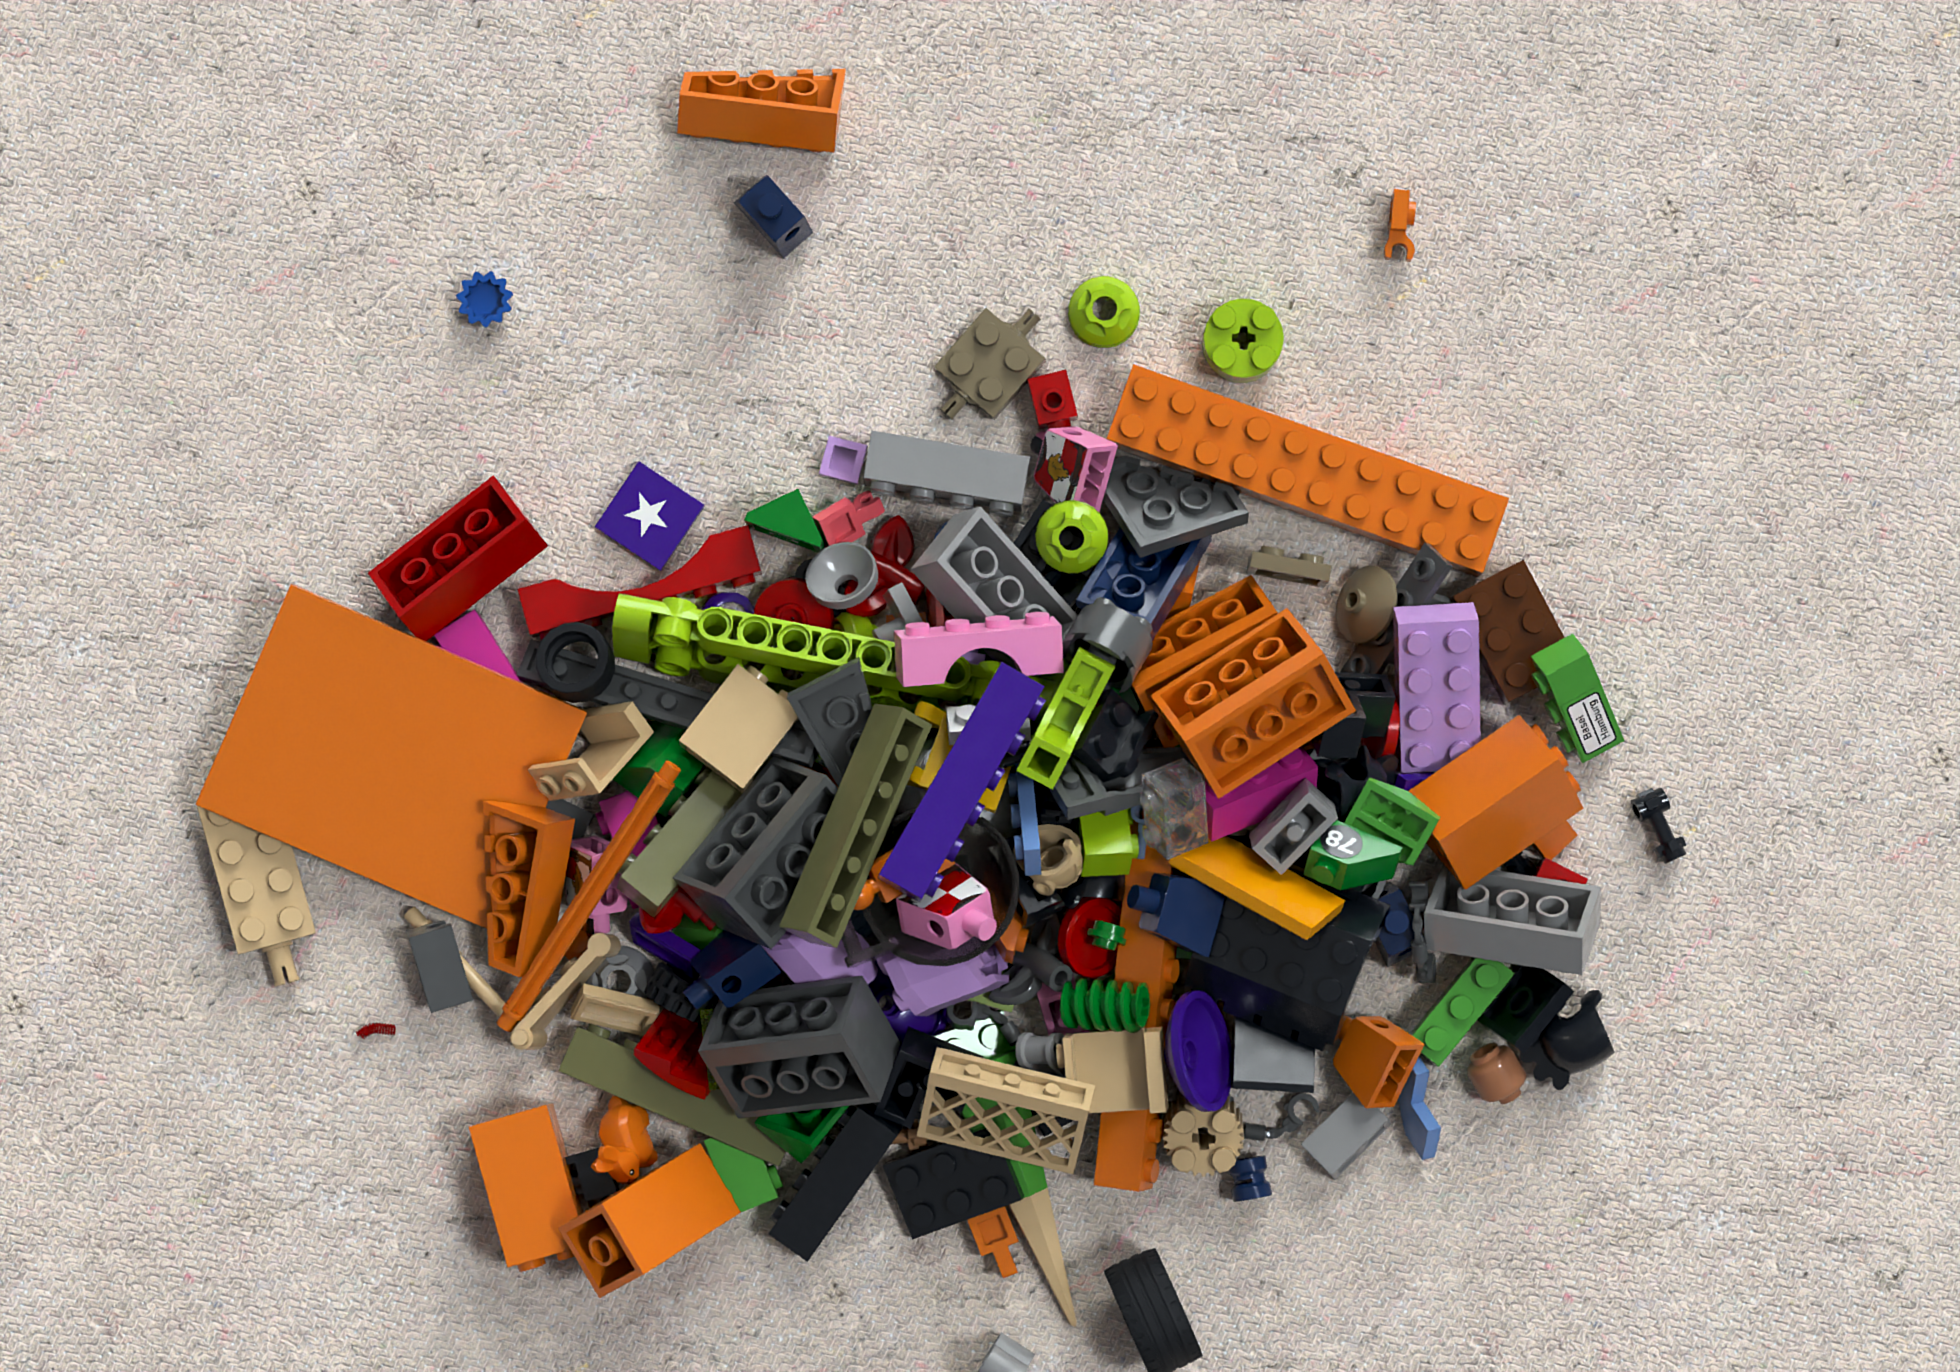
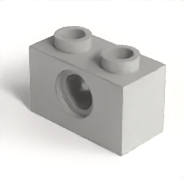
[1249,778,1338,875]

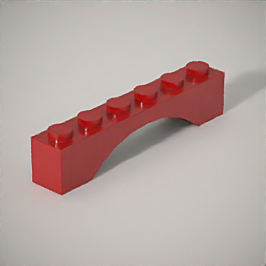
[517,525,762,640]

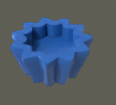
[456,271,513,328]

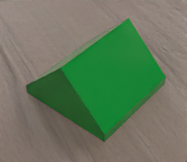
[744,489,825,553]
[754,1106,849,1164]

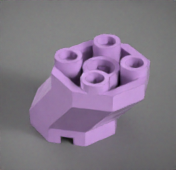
[761,924,878,985]
[876,933,1009,1017]

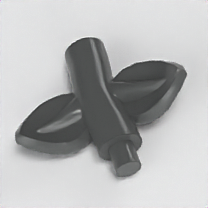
[989,912,1073,1005]

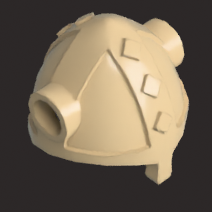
[1013,824,1083,896]

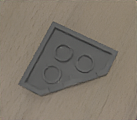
[1103,455,1249,558]

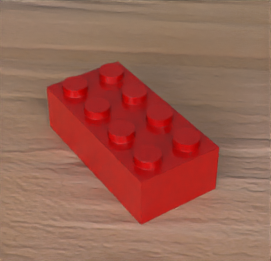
[368,475,548,641]

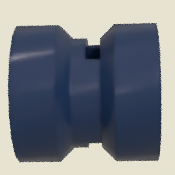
[1228,1155,1272,1202]

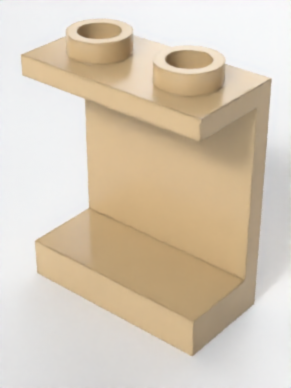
[679,664,799,793]
[528,701,654,801]
[1056,1027,1169,1113]

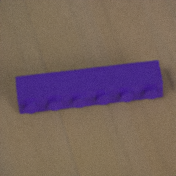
[878,662,1046,903]

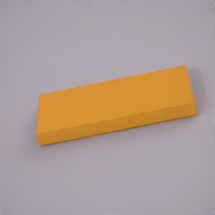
[1168,829,1345,940]

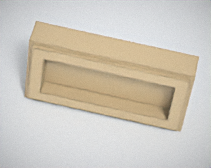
[570,983,660,1036]

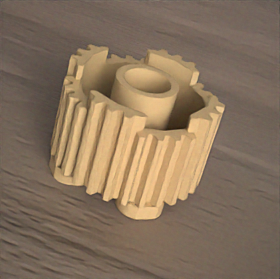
[1163,1095,1244,1177]

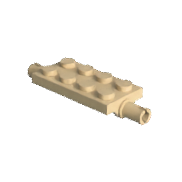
[195,754,316,987]

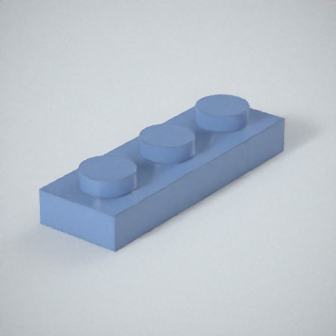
[1008,763,1041,876]

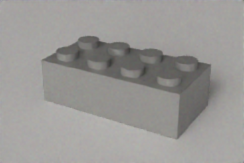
[863,430,1030,517]
[910,506,1078,677]
[1424,865,1601,975]

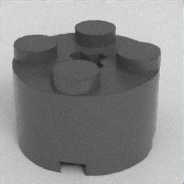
[1062,597,1153,693]

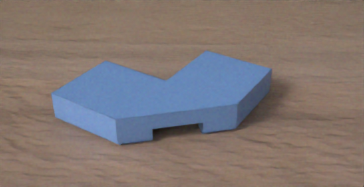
[1398,1057,1441,1160]

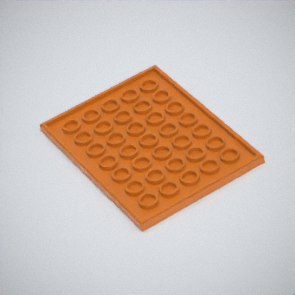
[195,583,587,929]

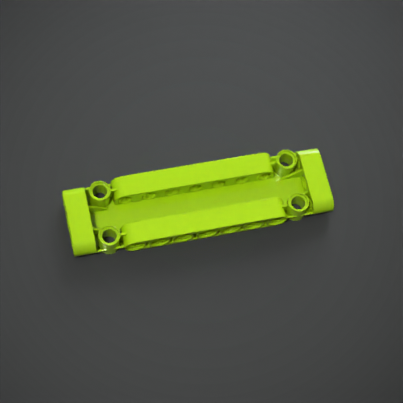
[612,593,1055,735]

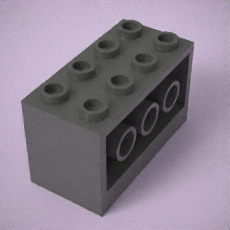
[673,757,838,950]
[698,976,901,1119]

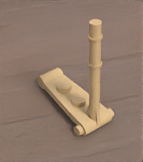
[404,906,621,1050]

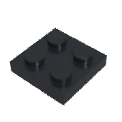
[1477,965,1574,1054]

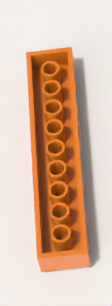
[1107,364,1509,577]

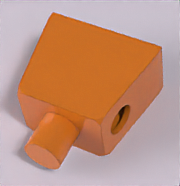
[1333,1016,1425,1108]

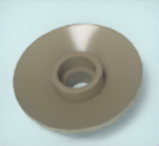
[1336,565,1397,644]

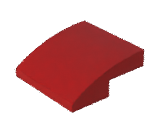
[633,1008,717,1100]

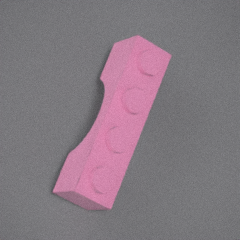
[894,612,1064,687]

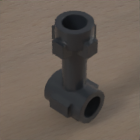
[1631,788,1687,864]

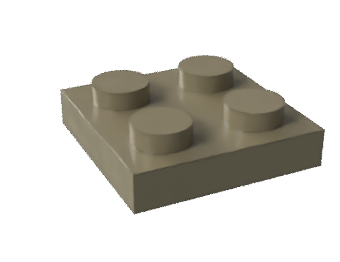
[1246,546,1332,588]

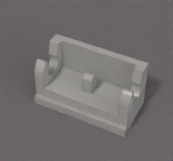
[1301,1093,1391,1180]

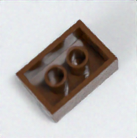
[1450,559,1565,705]

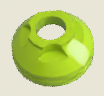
[1068,276,1140,348]
[1035,500,1108,573]

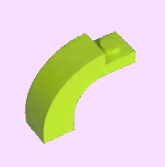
[1016,647,1115,790]

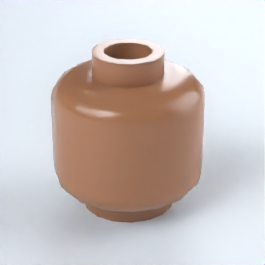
[1467,1042,1526,1104]

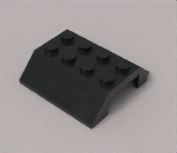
[1184,890,1391,1052]

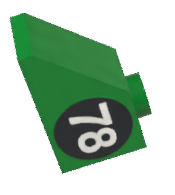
[1303,820,1402,890]

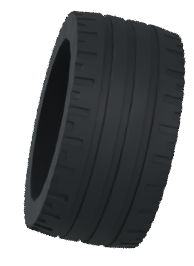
[1104,1248,1203,1372]

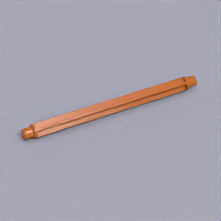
[496,760,681,1032]

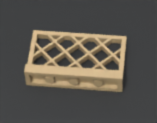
[917,1047,1095,1175]

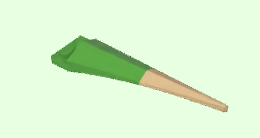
[931,1010,1077,1327]

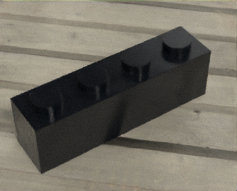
[768,1103,904,1262]

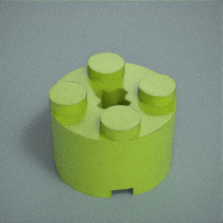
[1202,298,1284,383]

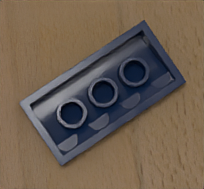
[1076,527,1212,641]

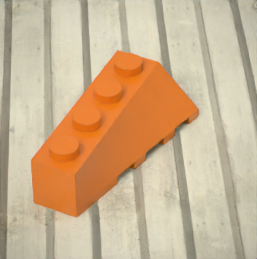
[677,69,846,153]
[483,800,575,977]

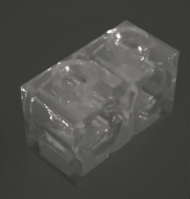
[1140,758,1209,860]

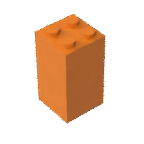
[1409,715,1584,890]
[469,1103,583,1272]
[558,1143,741,1298]

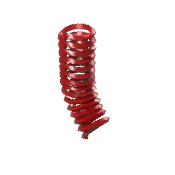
[356,1022,396,1039]

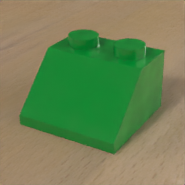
[613,721,707,818]

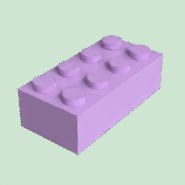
[1393,602,1481,773]

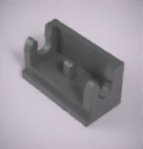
[406,920,473,1013]

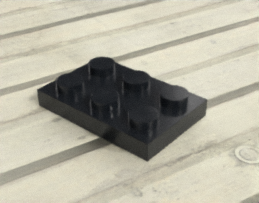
[883,1126,1024,1239]

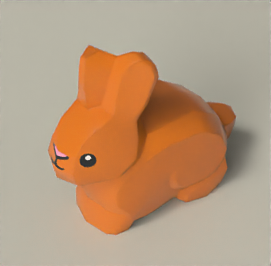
[591,1096,658,1184]

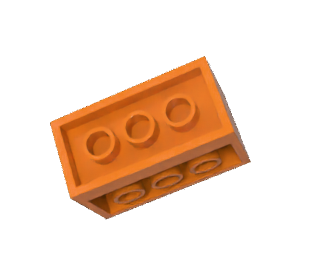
[1131,575,1278,748]
[1150,608,1356,799]

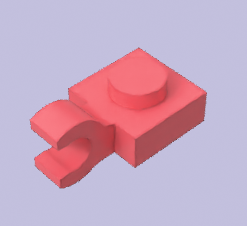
[812,490,885,548]

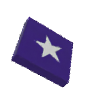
[595,461,705,571]

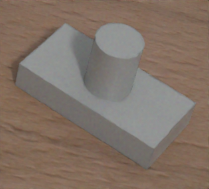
[872,582,923,642]

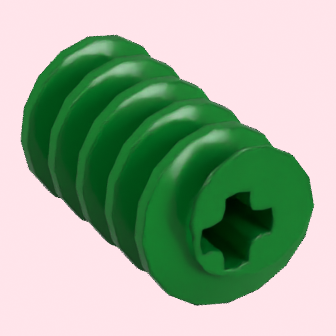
[1060,978,1150,1033]

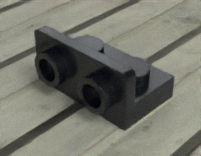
[1072,688,1159,783]

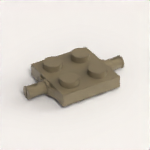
[934,308,1046,420]

